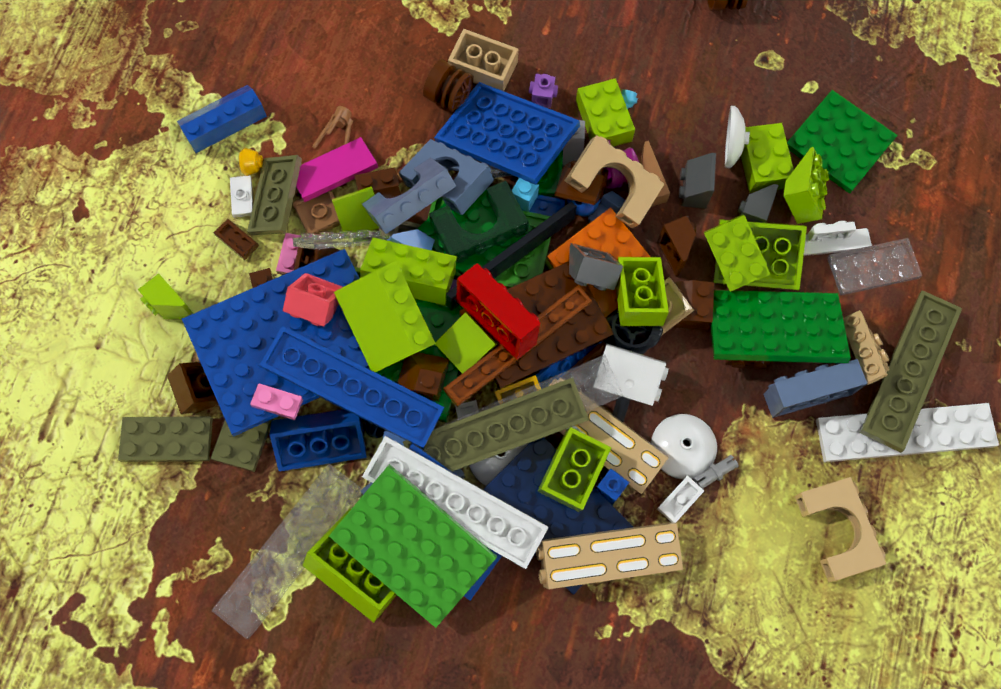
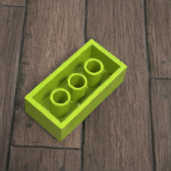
[360,237,457,305]

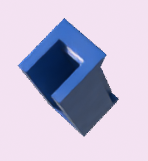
[596,469,630,505]

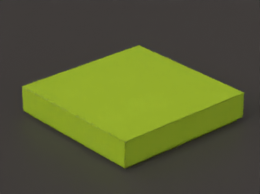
[332,187,379,239]
[435,312,497,374]

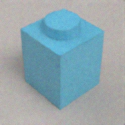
[510,178,539,212]

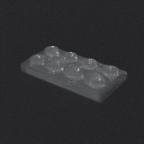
[293,230,390,249]
[827,238,922,296]

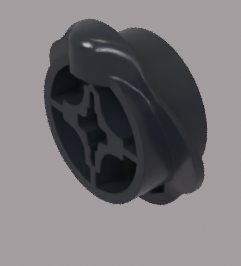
[603,311,663,355]

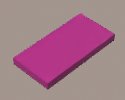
[296,137,378,202]

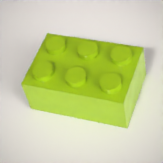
[576,78,635,147]
[741,123,794,193]
[704,215,770,292]
[616,257,669,326]
[537,427,612,512]

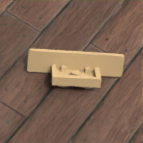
[843,310,890,385]

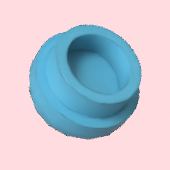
[621,89,638,109]

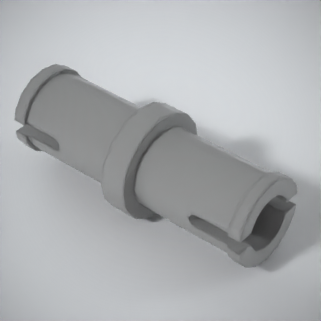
[693,455,739,489]

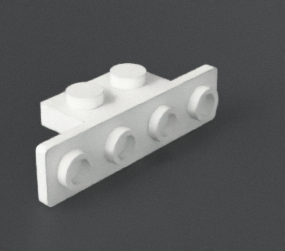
[803,221,872,256]

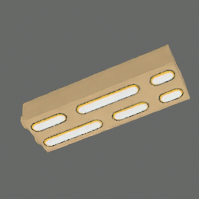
[549,377,669,494]
[536,523,683,589]

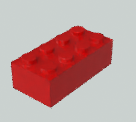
[456,263,541,360]

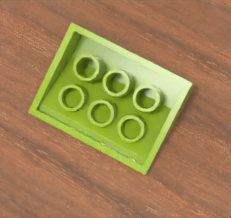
[714,219,807,290]
[334,261,436,372]
[303,508,397,623]

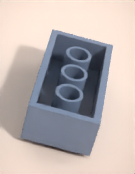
[763,359,868,418]

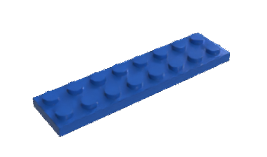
[260,326,444,449]

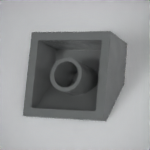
[679,153,716,209]
[569,243,623,291]

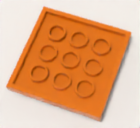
[546,207,650,318]

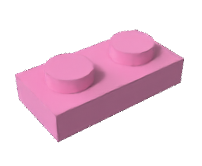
[276,233,307,275]
[250,384,303,420]

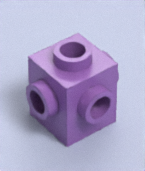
[529,74,558,108]

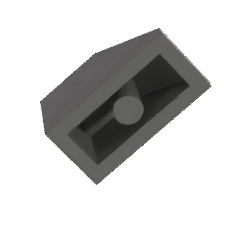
[738,184,779,223]

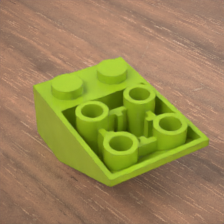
[784,147,829,224]

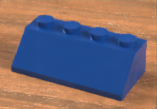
[177,85,267,153]
[269,409,367,471]

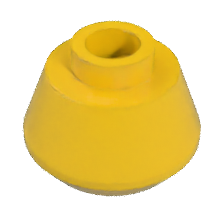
[239,148,263,176]

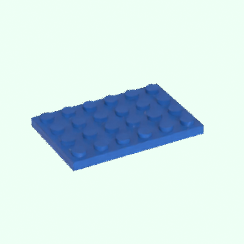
[434,82,580,185]

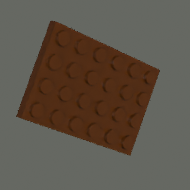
[459,262,613,390]

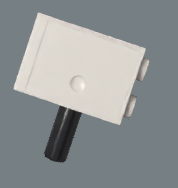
[593,344,669,422]

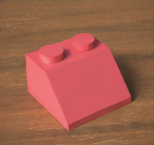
[283,273,342,326]

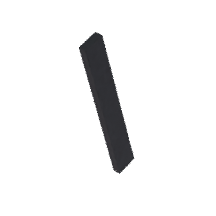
[446,202,577,311]

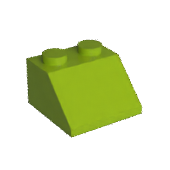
[138,273,194,320]

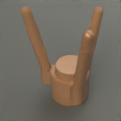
[312,106,353,149]

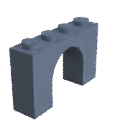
[399,139,494,215]
[362,157,456,234]

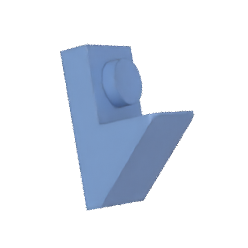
[588,191,625,223]

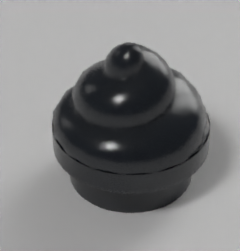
[365,420,386,438]

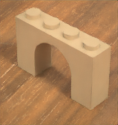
[565,135,664,228]
[795,477,886,583]

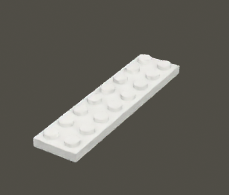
[816,403,999,462]
[362,436,549,569]

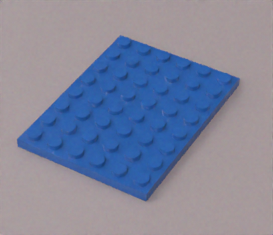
[182,249,370,437]

